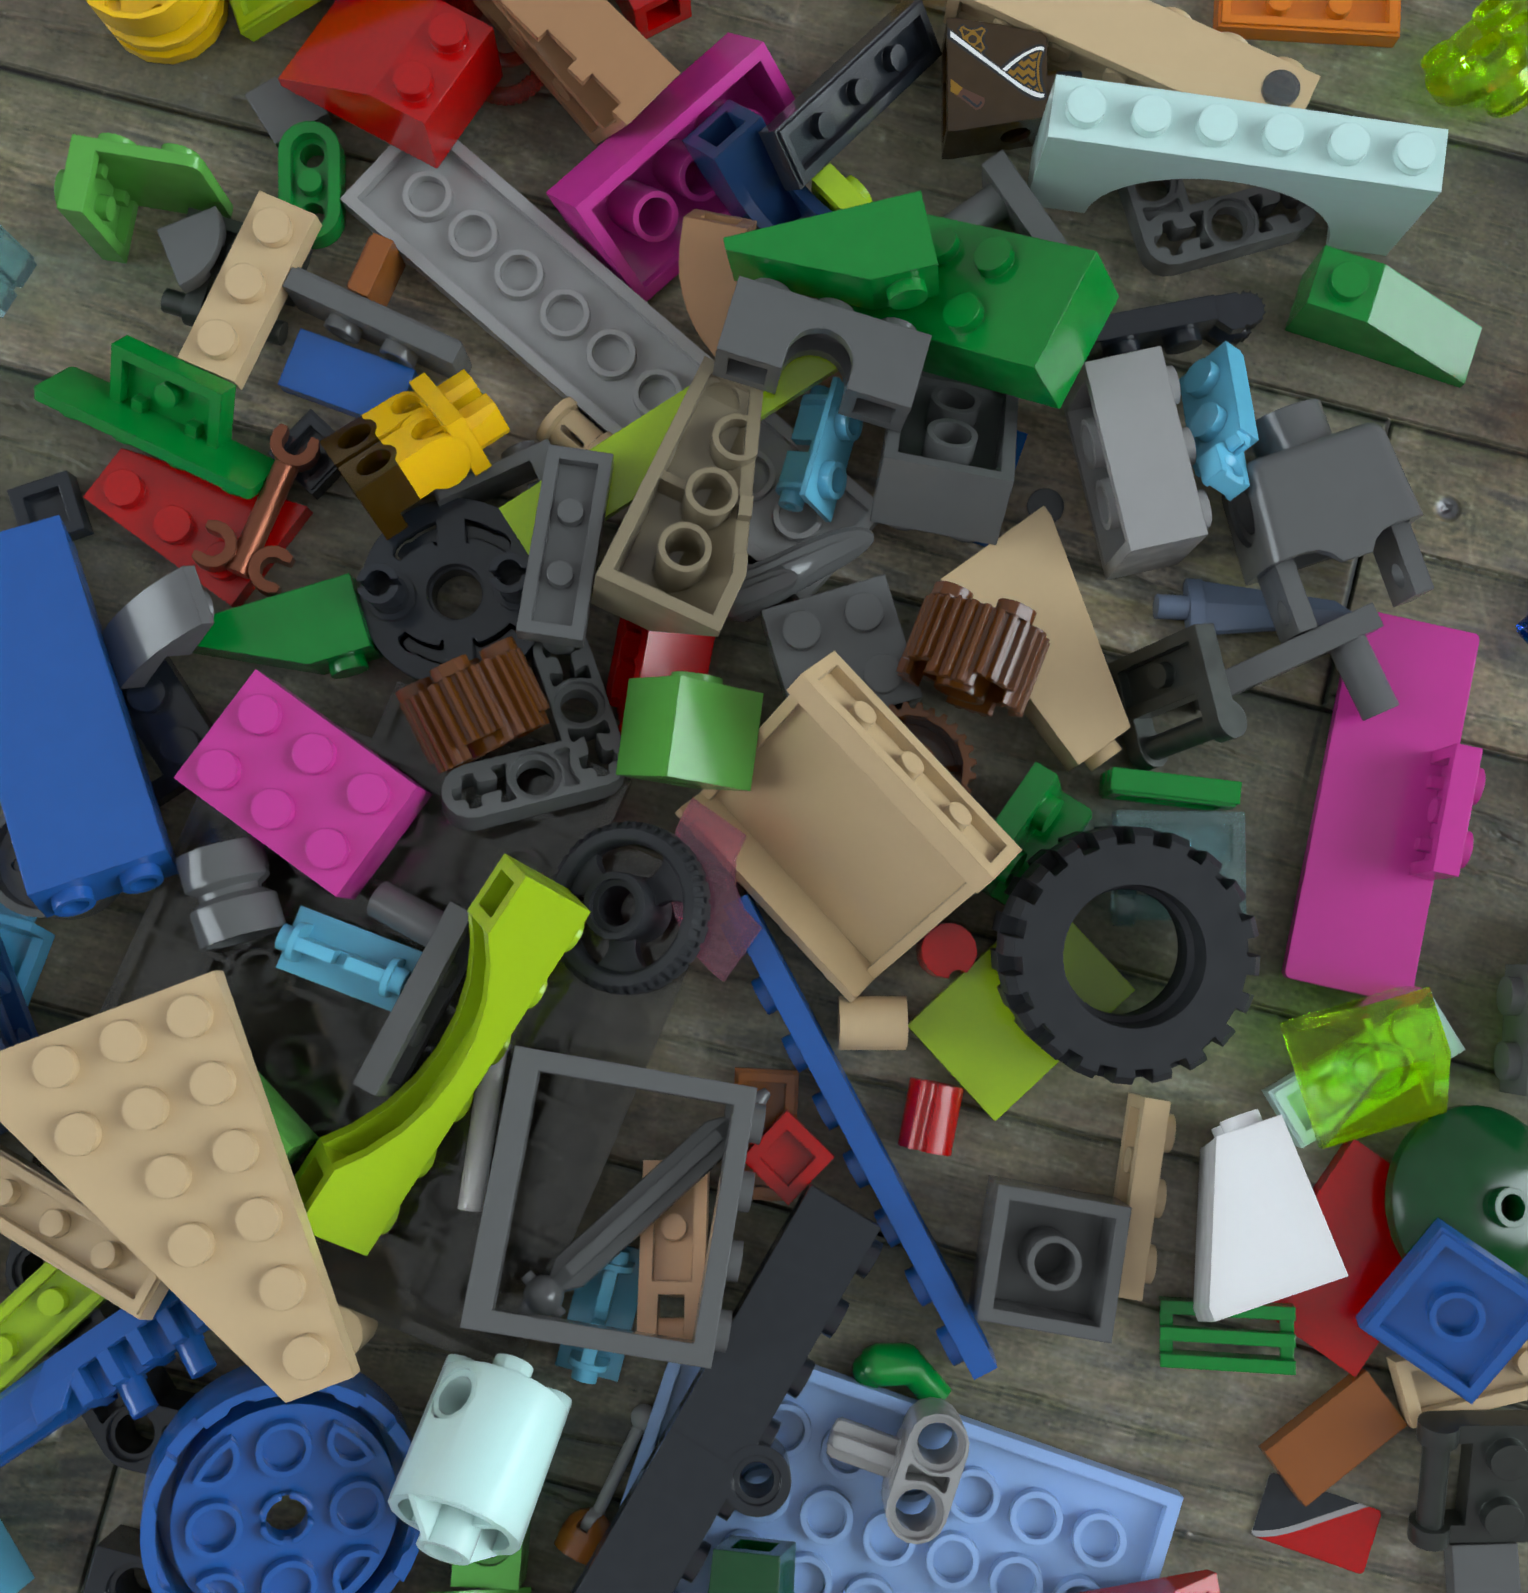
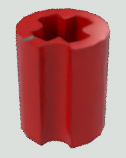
[916,923,977,979]
[897,1077,964,1156]

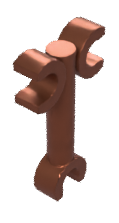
[191,423,320,597]

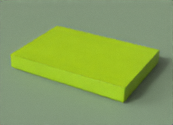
[908,922,1135,1121]

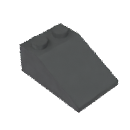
[870,371,1019,545]

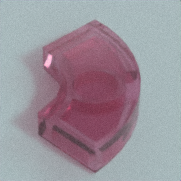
[671,798,763,982]

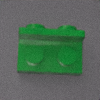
[981,762,1092,906]

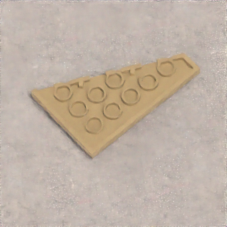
[0,970,360,1403]

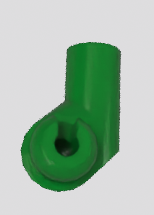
[852,1342,951,1400]

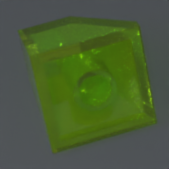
[1279,986,1451,1149]

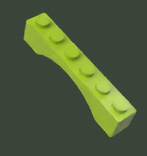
[294,853,591,1256]

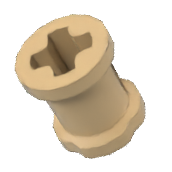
[536,397,613,450]

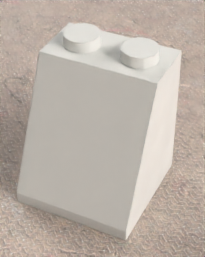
[1193,1109,1348,1322]

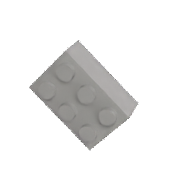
[1062,346,1212,580]

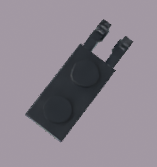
[1085,290,1266,362]

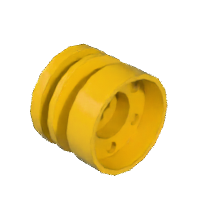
[85,0,229,65]

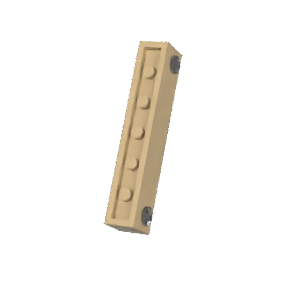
[943,0,1321,109]

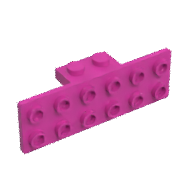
[1282,612,1486,1004]

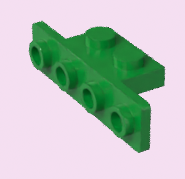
[34,335,275,499]

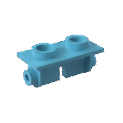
[775,377,863,522]
[275,906,423,1011]
[555,1246,640,1384]

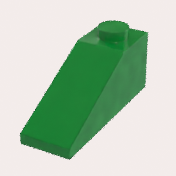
[723,191,939,310]
[1285,245,1482,388]
[193,573,384,679]

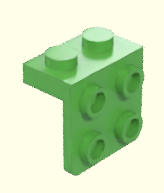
[54,133,234,264]

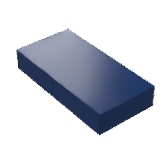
[278,328,419,418]

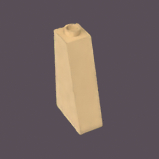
[940,506,1131,772]

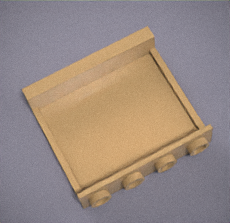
[675,651,1022,1003]

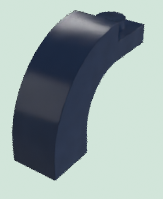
[682,99,833,230]

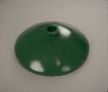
[1385,1105,1528,1278]

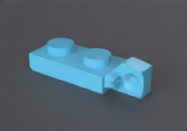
[1179,341,1259,501]

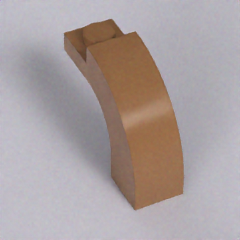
[679,209,843,388]

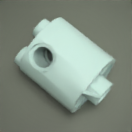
[388,1354,572,1566]

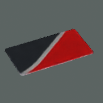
[1252,1473,1381,1574]

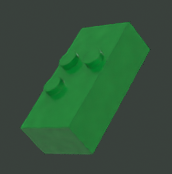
[850,214,1119,409]

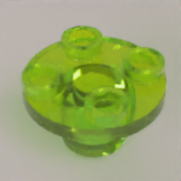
[1420,0,1528,118]

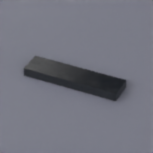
[759,0,942,191]

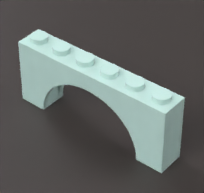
[1027,74,1448,256]

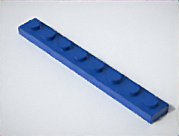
[721,894,998,1380]

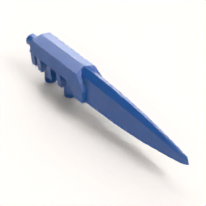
[0,1289,217,1468]

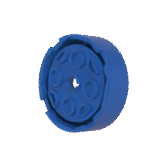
[140,1365,420,1593]

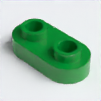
[278,121,346,249]

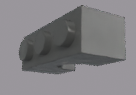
[713,276,932,433]

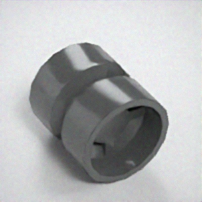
[175,836,285,951]

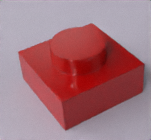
[745,1108,834,1206]

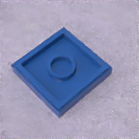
[1355,1217,1528,1404]

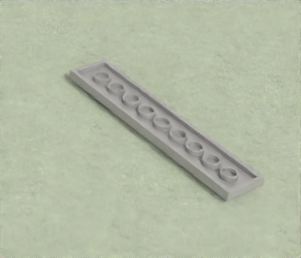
[340,140,878,600]

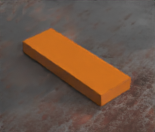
[1213,0,1401,48]

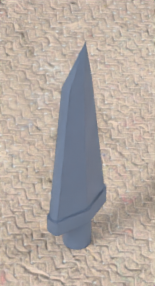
[1153,578,1352,635]

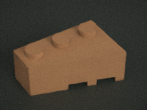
[472,0,680,145]

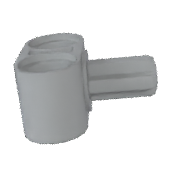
[826,1397,970,1544]

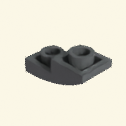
[101,566,214,689]

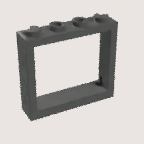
[460,1046,766,1369]

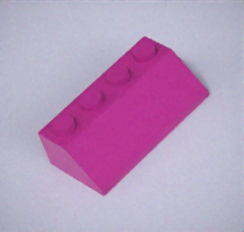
[546,32,795,302]

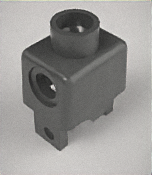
[1222,399,1434,644]

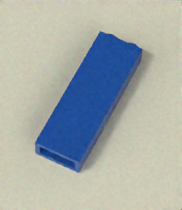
[0,515,178,918]

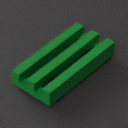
[1099,767,1242,813]
[1159,1296,1296,1375]

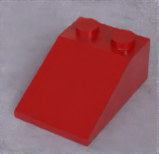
[278,0,503,169]

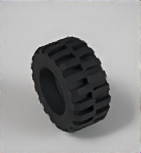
[990,825,1261,1085]

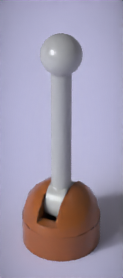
[554,1404,652,1565]

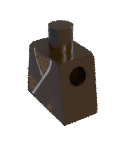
[941,18,1082,159]

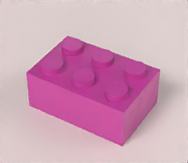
[174,669,433,900]

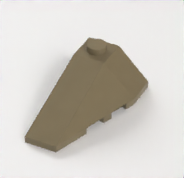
[591,356,763,637]

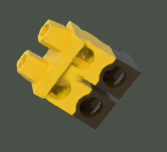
[319,369,510,541]

